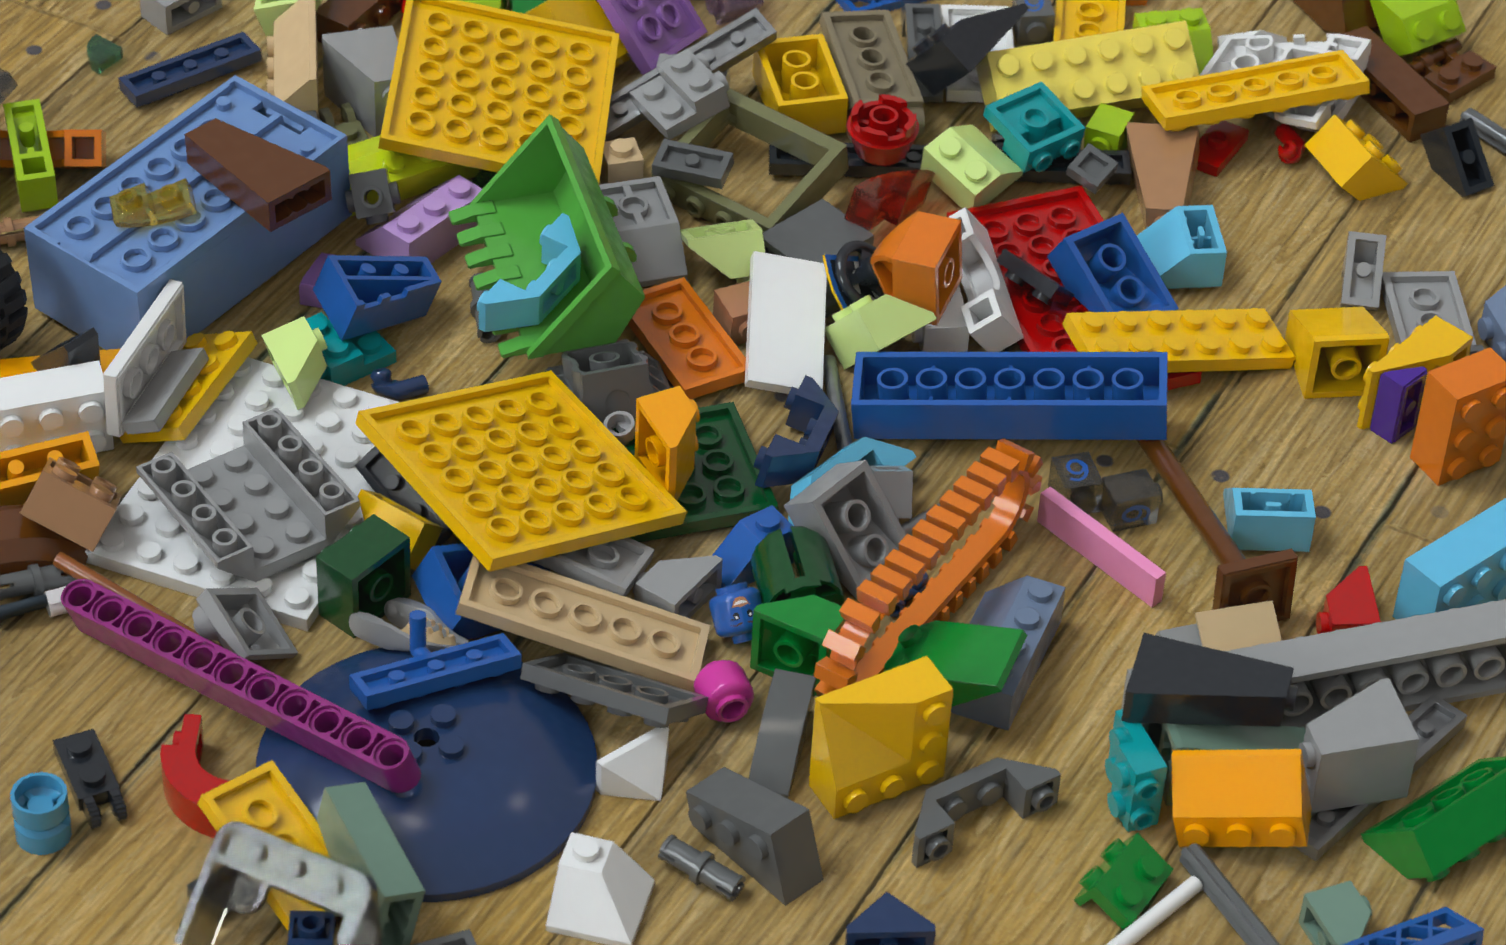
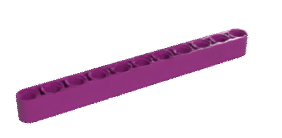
[61,579,421,793]

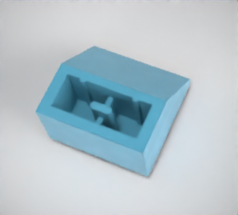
[1137,205,1227,289]
[1223,488,1316,552]

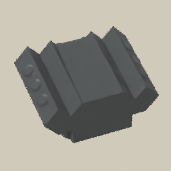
[545,339,670,423]

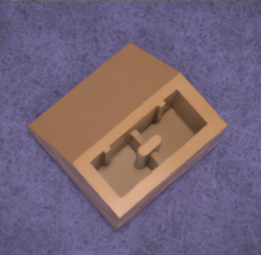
[20,457,122,552]

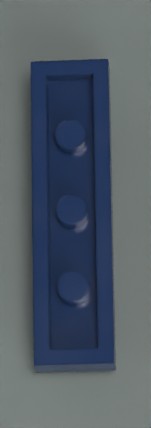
[118,31,262,108]

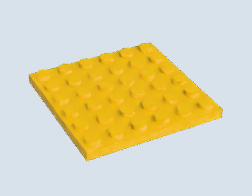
[378,0,619,184]
[355,370,687,572]

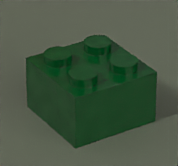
[316,514,411,638]

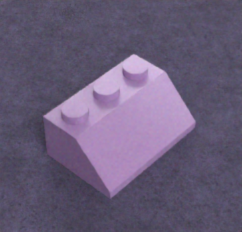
[356,175,482,263]

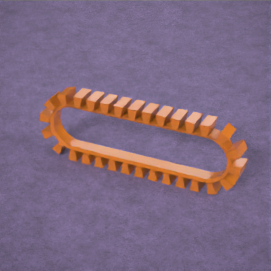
[814,439,1043,696]

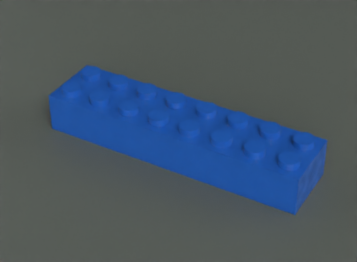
[851,352,1168,440]

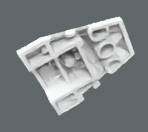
[1199,34,1372,133]

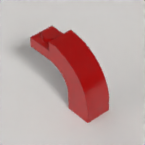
[160,714,231,840]

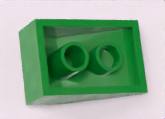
[884,620,1028,707]

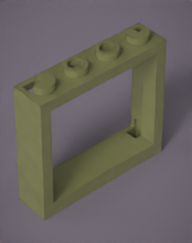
[651,88,849,232]

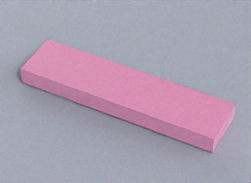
[1037,487,1166,607]

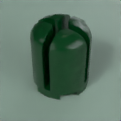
[751,526,846,606]

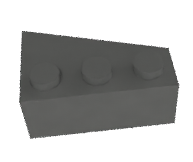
[685,767,824,906]

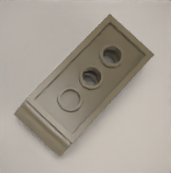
[819,10,925,141]

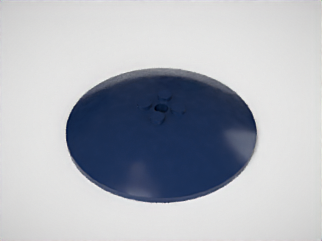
[256,648,597,902]

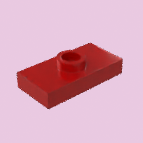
[1197,120,1249,177]

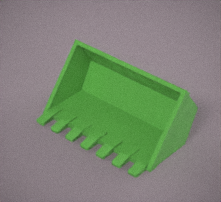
[449,114,645,359]

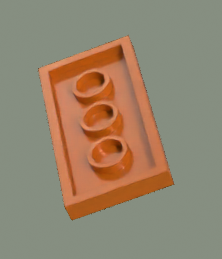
[628,277,746,400]

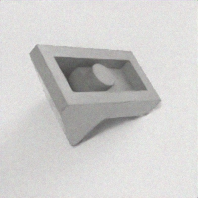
[1340,231,1386,311]

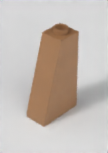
[1126,122,1200,229]

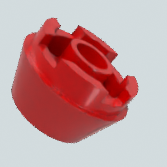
[847,94,919,166]

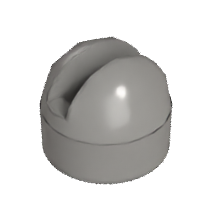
[603,411,635,445]

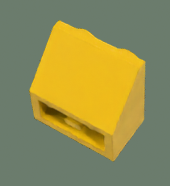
[1305,114,1408,201]

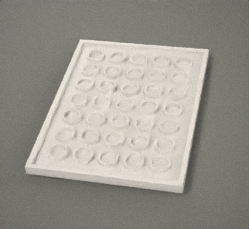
[85,357,399,631]

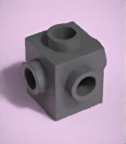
[345,168,401,225]

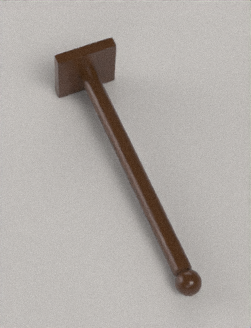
[1136,440,1298,622]

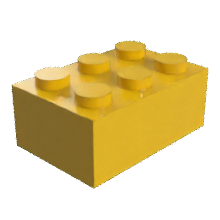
[752,34,848,135]

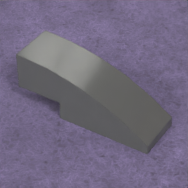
[749,669,816,799]

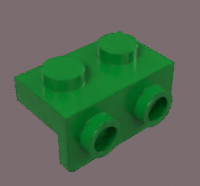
[1074,833,1174,930]

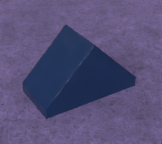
[845,892,936,945]

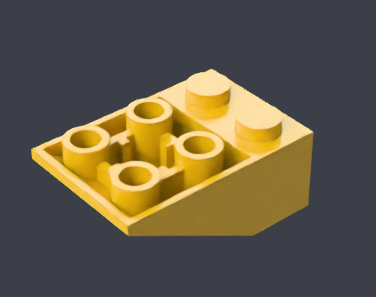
[1357,315,1473,430]

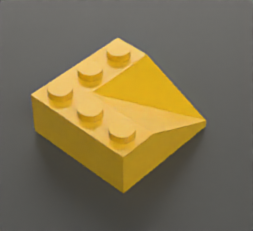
[809,656,953,819]

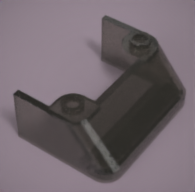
[173,821,382,945]

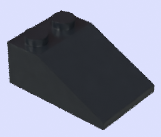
[906,3,1029,95]

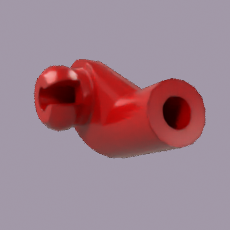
[1275,123,1306,164]

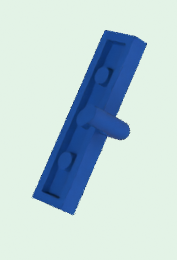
[349,610,522,711]

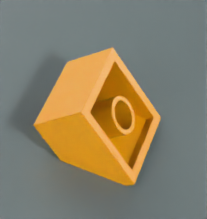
[635,386,700,500]

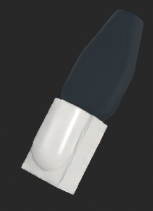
[0,586,68,621]

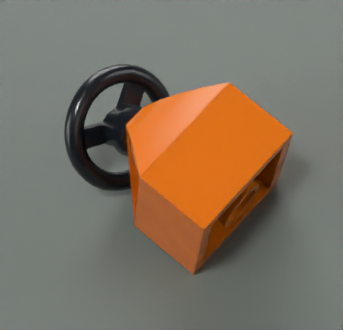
[835,211,963,326]

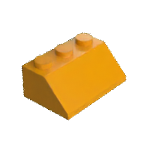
[1172,749,1312,847]

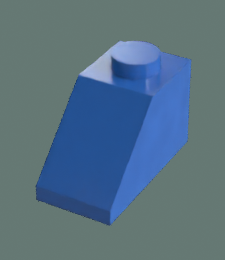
[712,505,794,588]

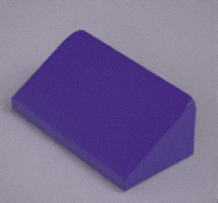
[1370,366,1427,444]

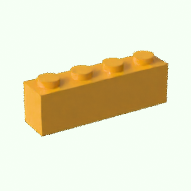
[0,431,100,506]

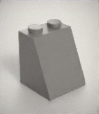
[322,25,398,137]
[1299,678,1419,813]

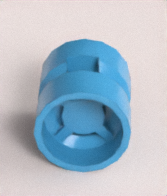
[10,772,72,855]

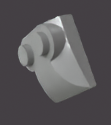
[192,587,298,660]

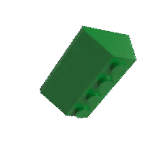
[1360,756,1506,882]

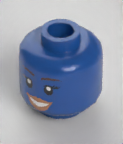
[709,581,763,644]

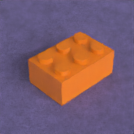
[1410,347,1506,486]

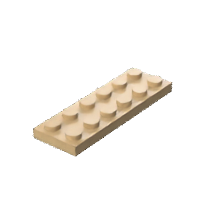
[455,555,710,692]

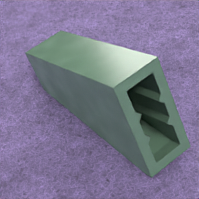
[1158,724,1306,806]
[317,782,425,945]

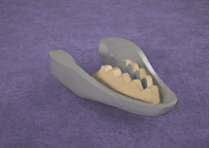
[349,597,469,652]

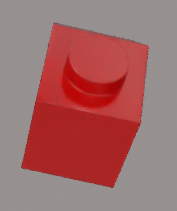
[1316,566,1381,634]

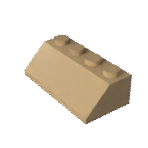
[267,0,319,120]

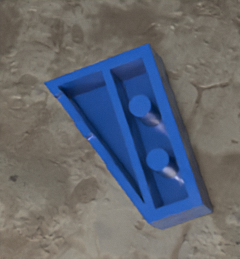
[313,255,442,341]

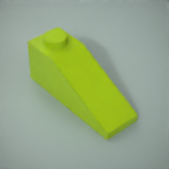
[3,99,58,212]

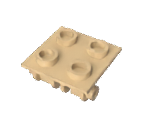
[1195,600,1282,651]

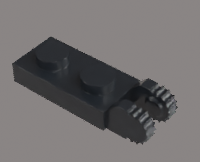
[53,729,128,829]

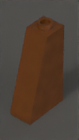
[185,118,332,232]

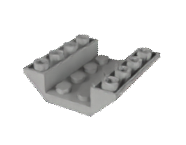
[599,176,688,287]
[136,408,360,582]

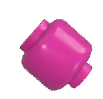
[693,660,754,722]

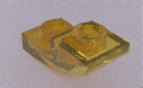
[109,178,197,227]

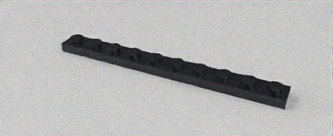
[769,143,1132,185]

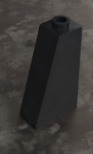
[1121,633,1299,727]

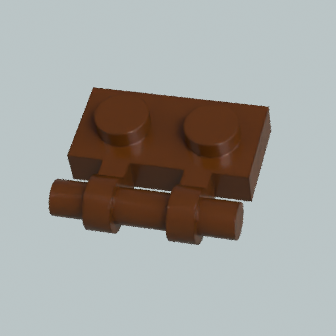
[1408,38,1496,103]

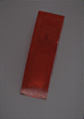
[844,170,935,231]

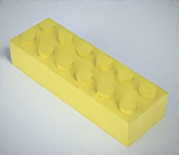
[976,20,1199,132]

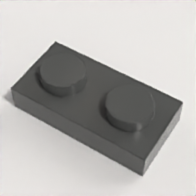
[652,139,734,189]

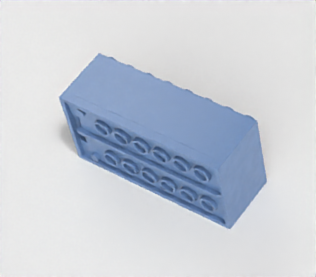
[24,75,352,350]

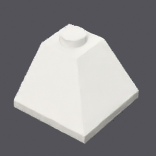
[546,832,655,945]

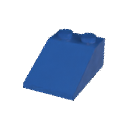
[1047,213,1179,312]
[412,543,551,639]

